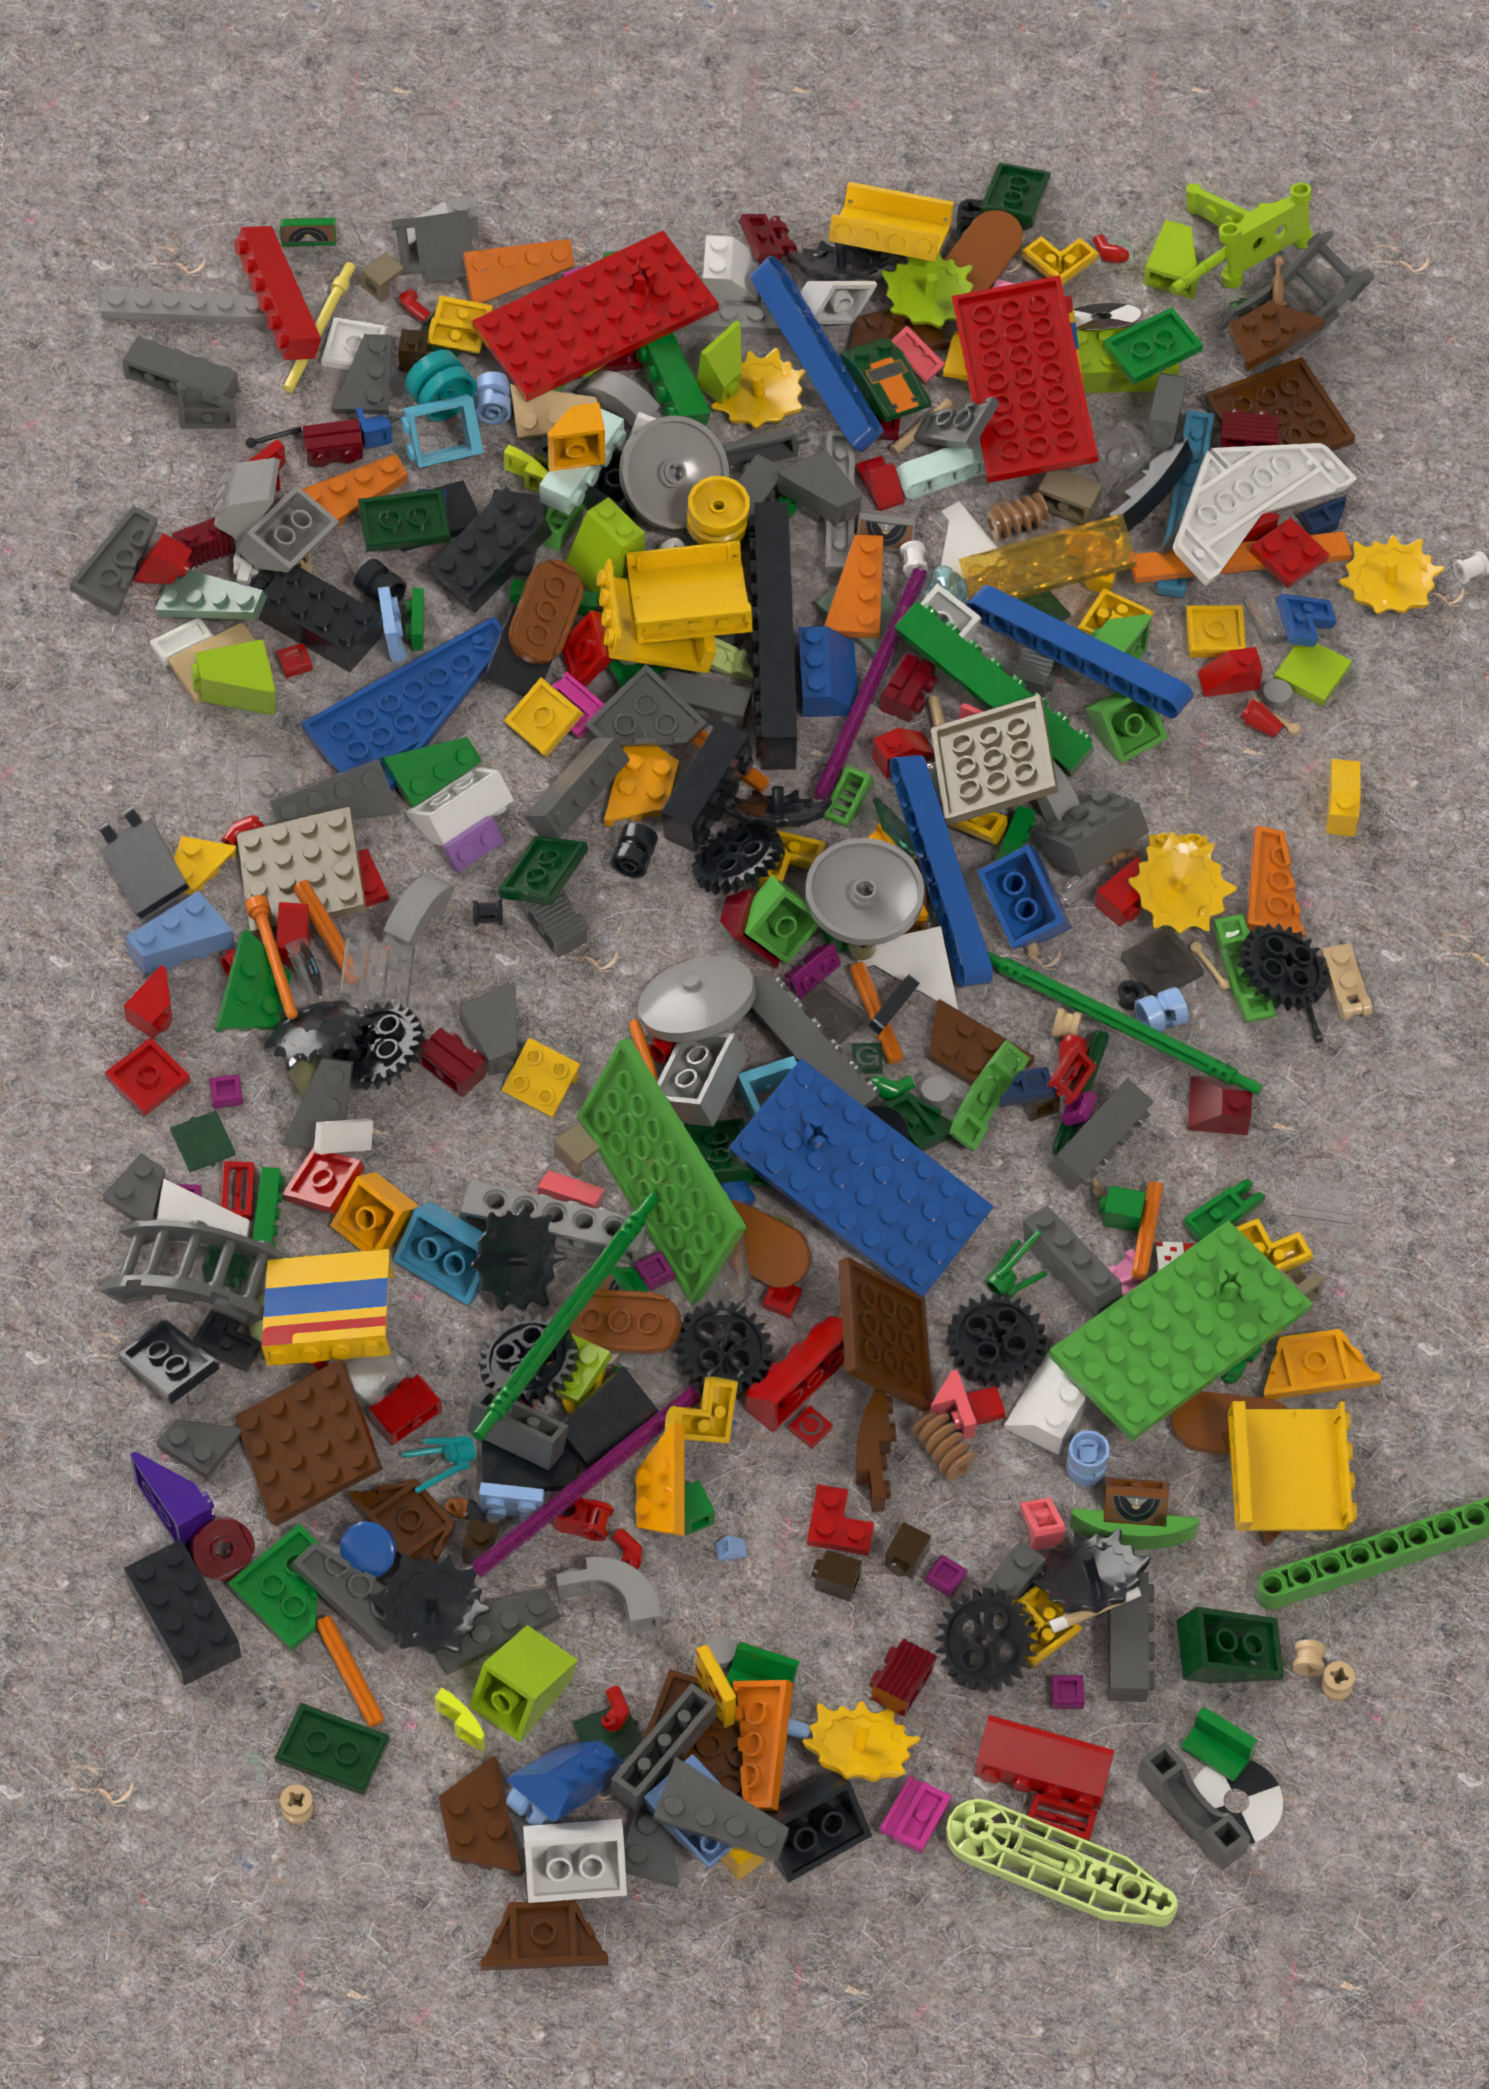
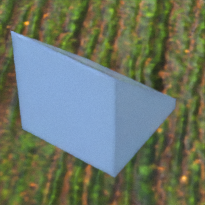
[715,1535,748,1561]

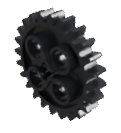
[692,823,785,896]
[1237,923,1330,1011]
[332,1001,426,1090]
[946,1292,1047,1388]
[672,1300,774,1397]
[478,1313,580,1408]
[935,1587,1039,1693]

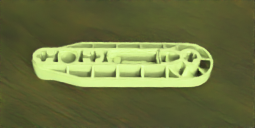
[946,1799,1178,1927]

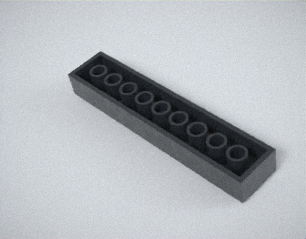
[748,502,797,770]

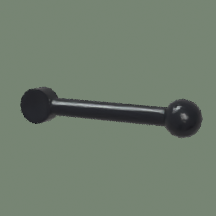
[246,426,302,448]
[1306,1005,1323,1043]

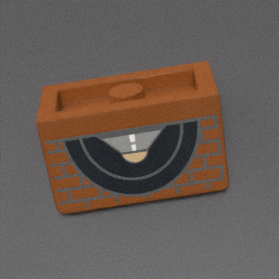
[1104,1477,1169,1527]

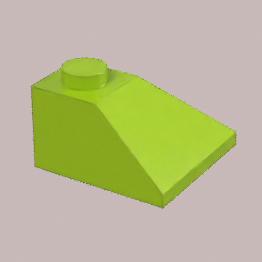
[696,320,742,404]

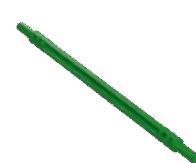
[987,951,1263,1096]
[472,1192,659,1441]

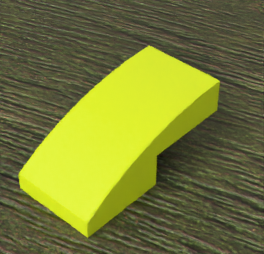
[504,445,548,493]
[434,1687,485,1752]

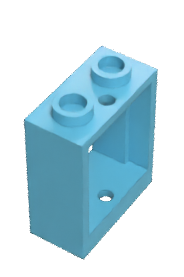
[401,394,484,468]
[737,1056,797,1119]

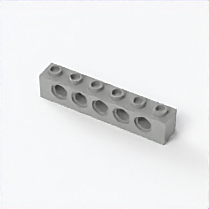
[460,1180,647,1265]

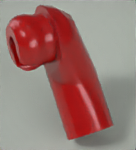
[1093,234,1129,263]
[399,289,431,323]
[612,1528,643,1570]
[601,1686,630,1732]

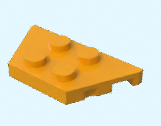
[604,746,679,827]
[1262,1329,1381,1400]
[635,1422,685,1537]

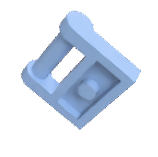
[378,586,407,663]

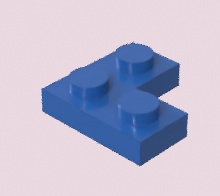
[1276,594,1337,647]

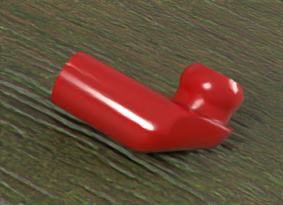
[221,815,264,846]

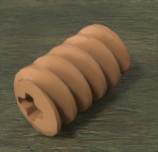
[986,492,1050,541]
[912,1413,977,1482]

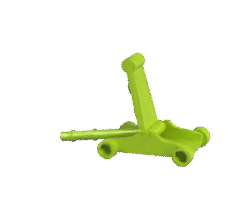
[1169,182,1313,295]

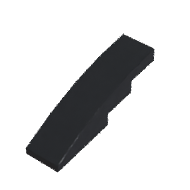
[1109,437,1194,537]

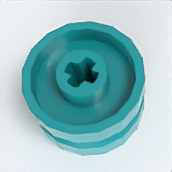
[405,349,477,422]

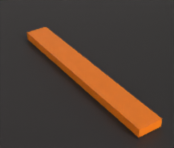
[1128,531,1352,583]

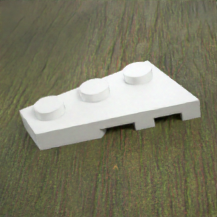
[157,1178,251,1249]

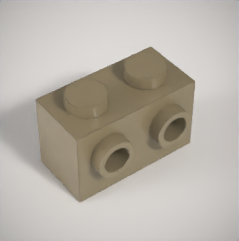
[1038,469,1103,526]

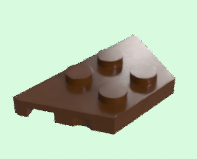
[1228,302,1325,371]
[850,309,950,352]
[928,999,1035,1086]
[348,1479,455,1564]
[439,1756,522,1876]
[481,1899,608,1971]

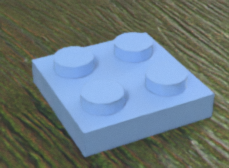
[479,1482,546,1521]

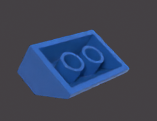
[797,626,858,717]
[977,844,1073,949]
[507,1740,624,1821]

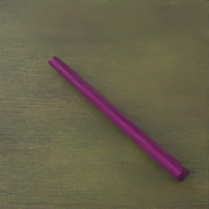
[814,568,928,801]
[472,1386,702,1578]

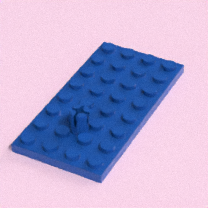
[727,1058,994,1298]

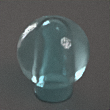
[928,566,967,602]

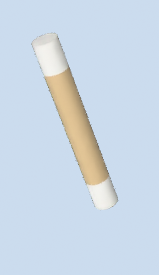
[1049,1587,1141,1633]

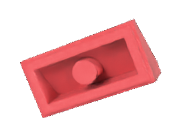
[537,1170,605,1209]

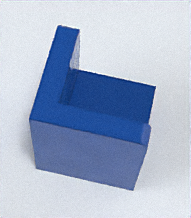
[355,407,392,450]

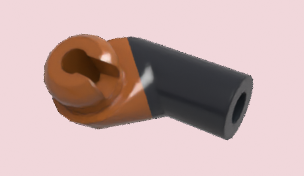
[445,1497,489,1523]

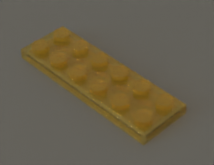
[958,514,1137,600]

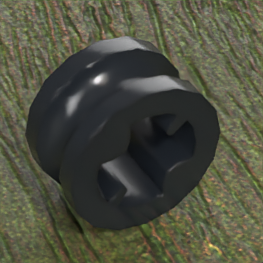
[1117,980,1144,1010]

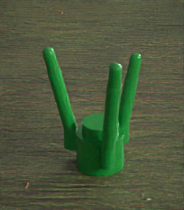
[985,1230,1048,1298]

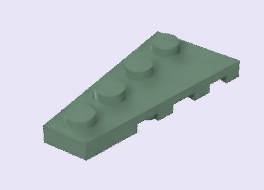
[155,570,267,620]

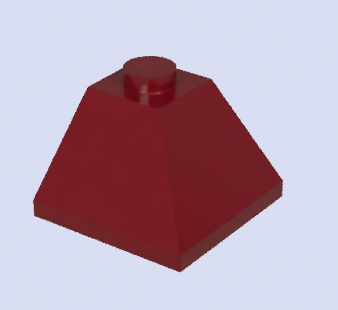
[720,888,780,968]
[1188,1076,1252,1136]

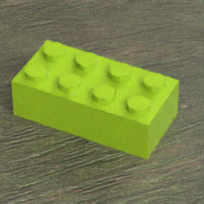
[1076,328,1179,393]

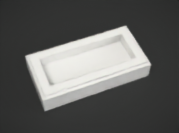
[150,618,213,667]
[314,1118,373,1154]

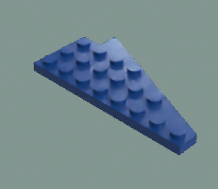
[301,616,502,791]

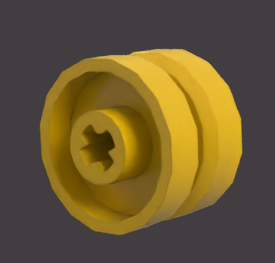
[687,476,750,545]

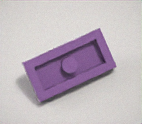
[441,815,505,873]

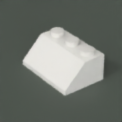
[405,767,514,846]
[1004,1353,1091,1455]
[523,1819,627,1903]

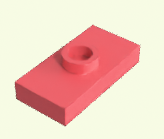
[891,326,945,385]

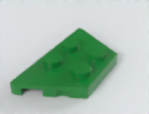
[214,929,292,1032]

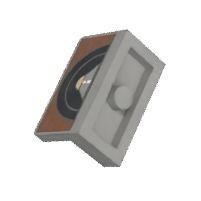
[857,508,917,551]

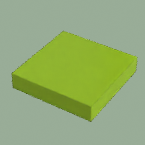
[1274,643,1352,706]

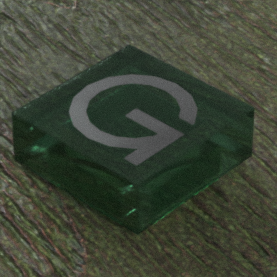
[852,1043,883,1074]

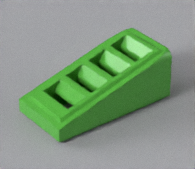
[542,503,585,552]
[823,765,875,828]

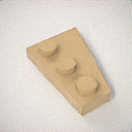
[510,384,598,440]

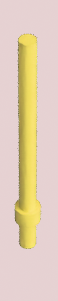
[283,262,355,393]

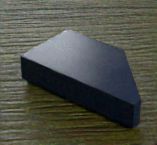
[1299,495,1347,535]
[999,1067,1055,1107]

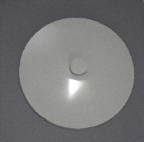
[619,416,729,530]
[805,838,924,946]
[638,956,756,1042]

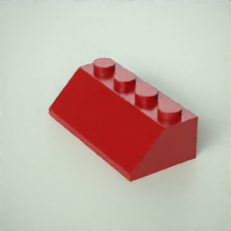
[745,1316,845,1433]
[975,1715,1114,1810]

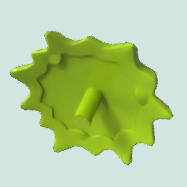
[881,252,973,329]

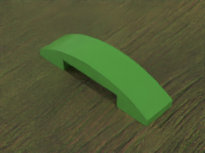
[1214,914,1276,1023]
[949,1040,1030,1152]
[1070,1508,1199,1550]

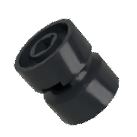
[353,559,407,608]
[611,823,658,878]

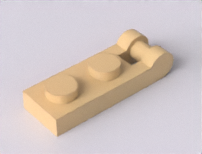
[1321,943,1373,1020]

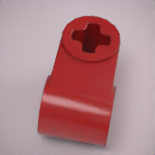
[552,1498,614,1542]

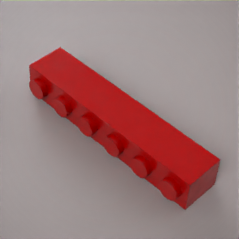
[234,226,321,360]

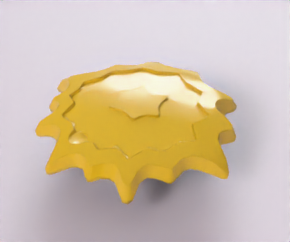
[711,348,807,429]
[1339,535,1445,615]
[1128,831,1237,934]
[802,1701,921,1782]

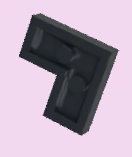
[192,1308,262,1372]

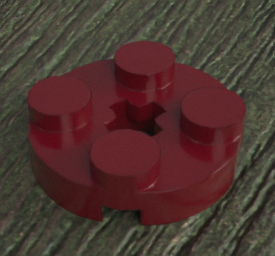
[190,1516,255,1581]

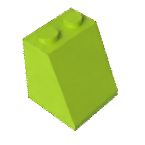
[566,497,645,593]
[191,639,276,715]
[469,1625,578,1742]

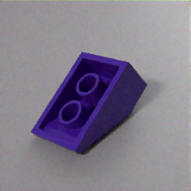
[130,1451,215,1551]

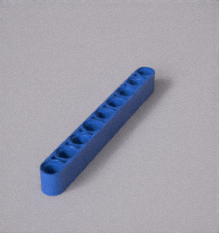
[750,256,883,452]
[966,585,1194,718]
[890,755,993,987]

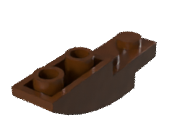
[855,1388,897,1512]

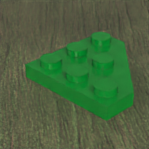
[228,1523,321,1652]

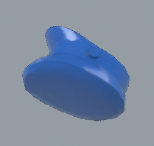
[340,1521,397,1577]

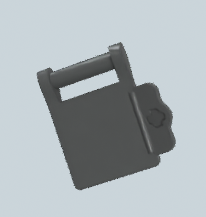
[391,210,473,284]

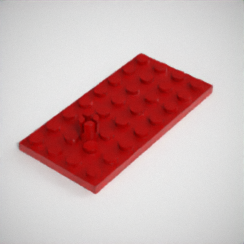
[472,230,719,402]
[951,275,1099,483]

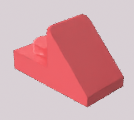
[930,1369,976,1440]
[1020,1497,1066,1550]

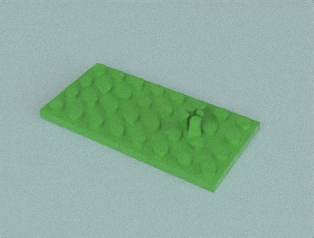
[577,1038,747,1304]
[1048,1220,1313,1442]

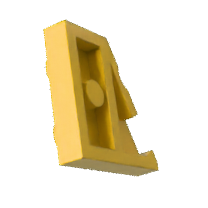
[174,836,237,895]

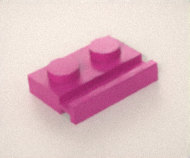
[552,672,605,739]
[880,1775,952,1854]

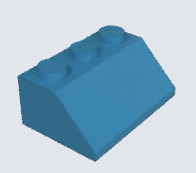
[392,1202,484,1305]

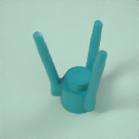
[402,1435,476,1493]

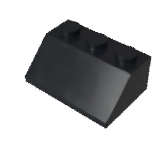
[763,1771,872,1883]

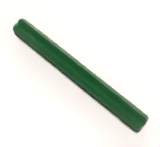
[1052,1030,1109,1156]

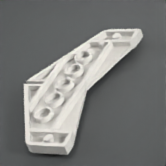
[1173,443,1357,586]

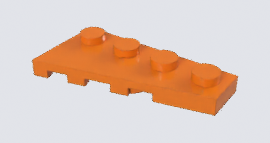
[463,239,575,303]
[302,454,408,527]

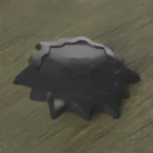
[788,240,892,281]
[723,786,832,828]
[264,1000,373,1071]
[470,1205,568,1311]
[1031,1528,1151,1614]
[371,1553,491,1654]

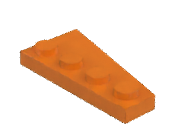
[824,535,883,639]
[1246,825,1305,939]
[733,1680,794,1811]

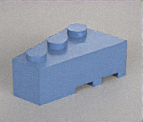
[126,891,235,975]

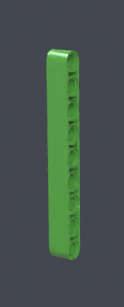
[1256,1497,1489,1610]

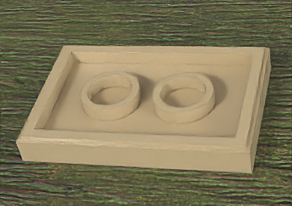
[168,622,271,705]

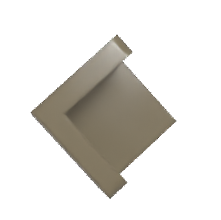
[362,252,403,303]
[554,1123,599,1178]
[1280,1268,1324,1301]

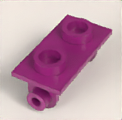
[782,942,842,1000]

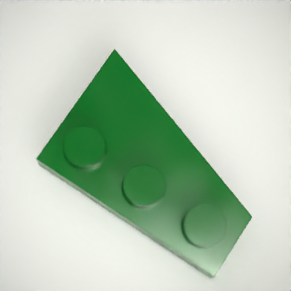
[380,737,482,808]

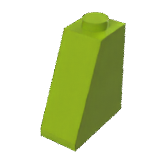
[1143,219,1199,300]

